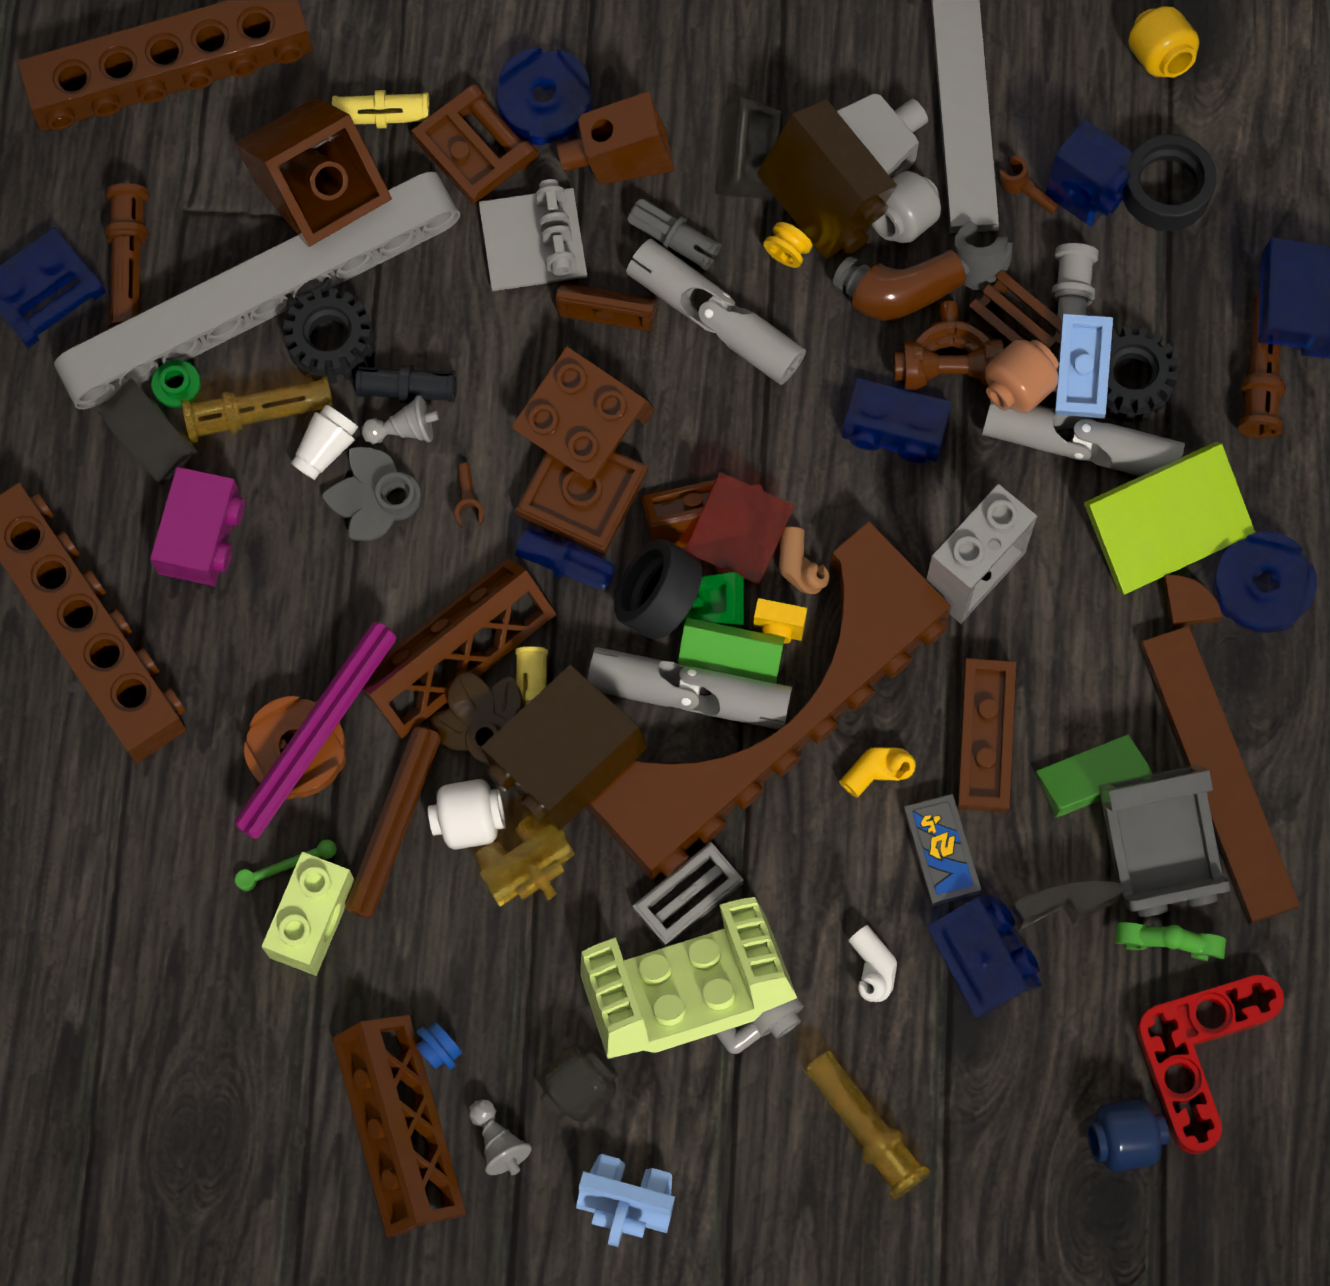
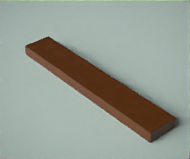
[1140,626,1300,925]

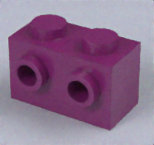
[150,467,245,587]

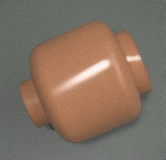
[985,340,1059,413]

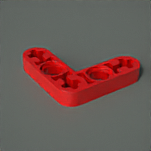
[1136,975,1284,1154]

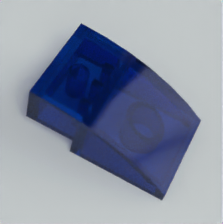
[1258,237,1330,359]

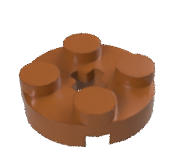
[244,696,346,799]

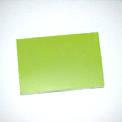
[1084,442,1256,595]

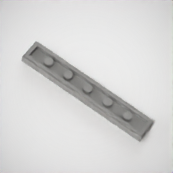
[931,0,999,233]

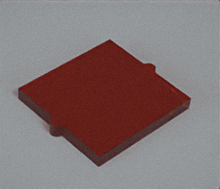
[685,472,795,584]

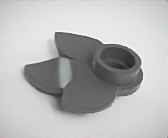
[322,447,421,541]

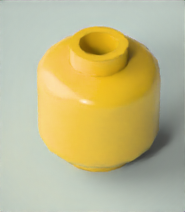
[1128,6,1200,78]

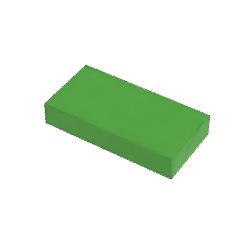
[678,618,785,683]

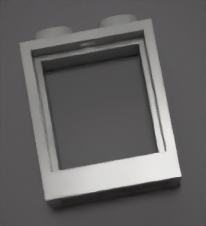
[926,484,1037,624]

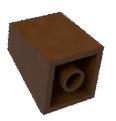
[234,97,392,247]

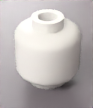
[428,779,505,850]

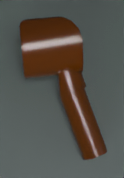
[999,156,1059,214]
[454,463,485,528]

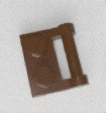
[411,84,539,205]

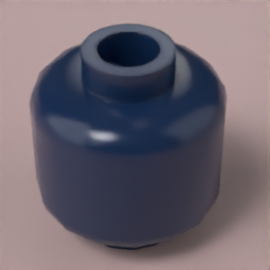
[1087,1099,1169,1172]

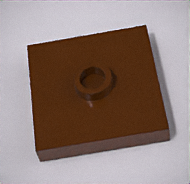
[516,451,648,556]

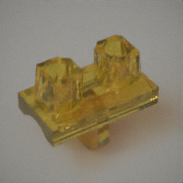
[476,816,575,907]

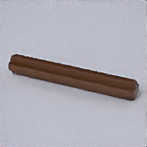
[346,727,441,918]

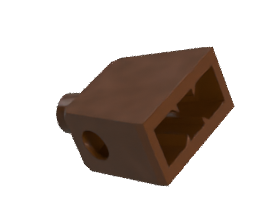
[557,91,675,184]

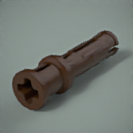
[105,183,149,329]
[1238,290,1286,439]

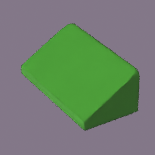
[1035,735,1152,818]

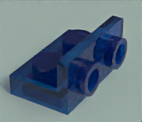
[842,378,952,463]
[927,896,1042,1017]

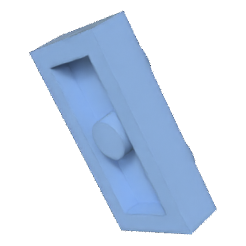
[1055,314,1113,418]

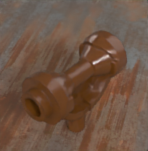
[893,300,1004,390]

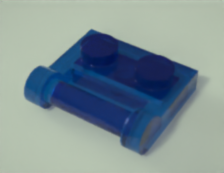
[0,227,106,349]

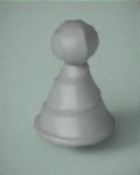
[361,395,439,444]
[468,1099,532,1175]

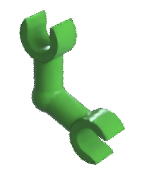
[1115,922,1226,961]

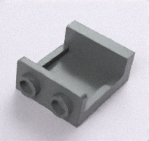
[1098,765,1231,917]

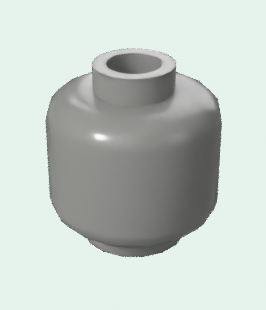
[872,171,941,243]

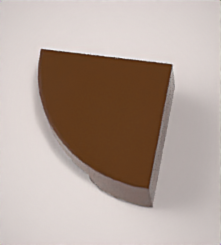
[1163,575,1223,627]

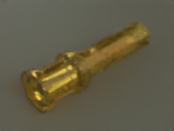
[181,378,334,443]
[804,1050,932,1200]

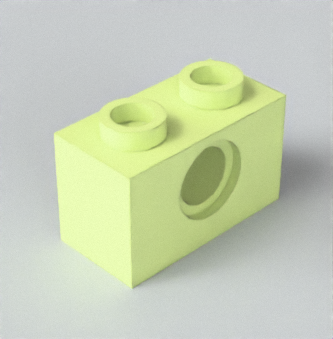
[261,852,355,976]

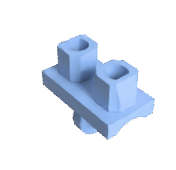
[576,1154,675,1247]

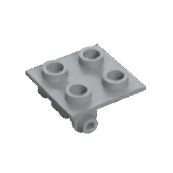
[479,179,587,291]

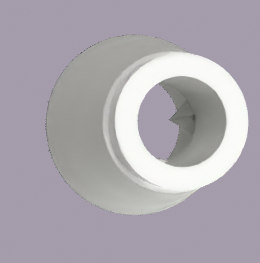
[291,405,358,480]

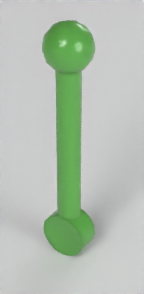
[235,839,337,891]

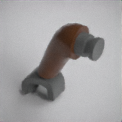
[833,220,1013,321]

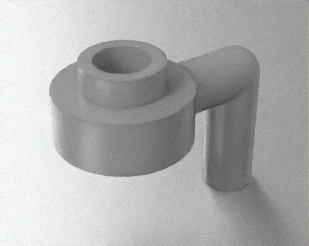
[716,998,804,1054]

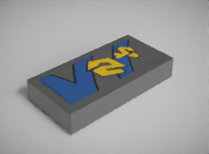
[903,794,981,906]

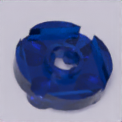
[497,48,591,145]
[1214,532,1317,632]

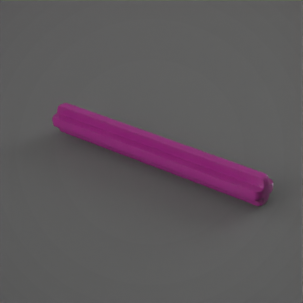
[234,622,396,839]

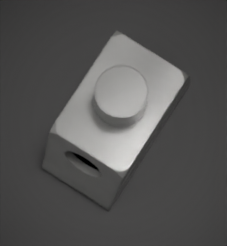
[837,94,928,178]

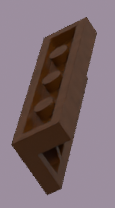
[361,557,557,738]
[332,1015,466,1238]

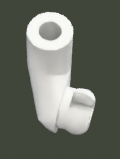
[848,925,897,1002]

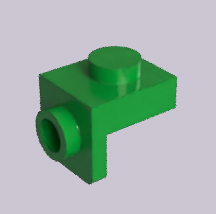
[679,572,744,629]

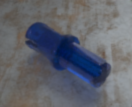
[515,527,614,590]

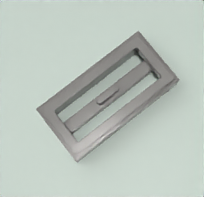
[633,842,744,947]

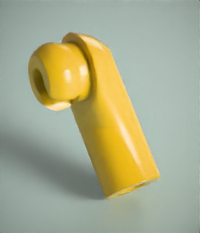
[839,747,916,798]

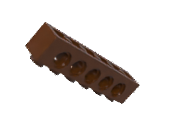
[17,0,313,131]
[0,482,187,764]

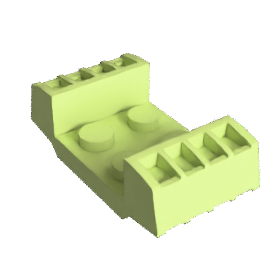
[581,897,797,1059]

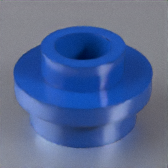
[415,1022,462,1070]

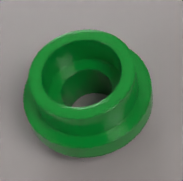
[151,360,201,408]

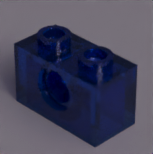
[1045,119,1132,227]

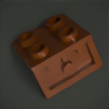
[513,346,655,481]

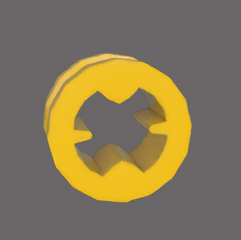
[763,222,813,268]

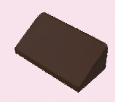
[556,283,658,332]
[640,475,749,548]

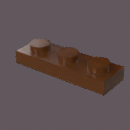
[957,658,1016,813]

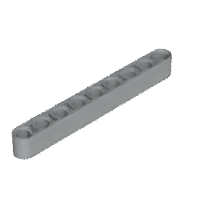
[54,171,460,409]

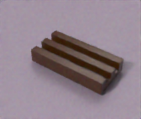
[969,270,1062,354]

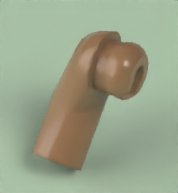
[779,527,830,594]

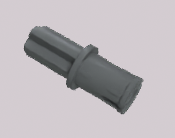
[628,199,722,271]

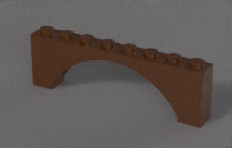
[585,521,951,881]

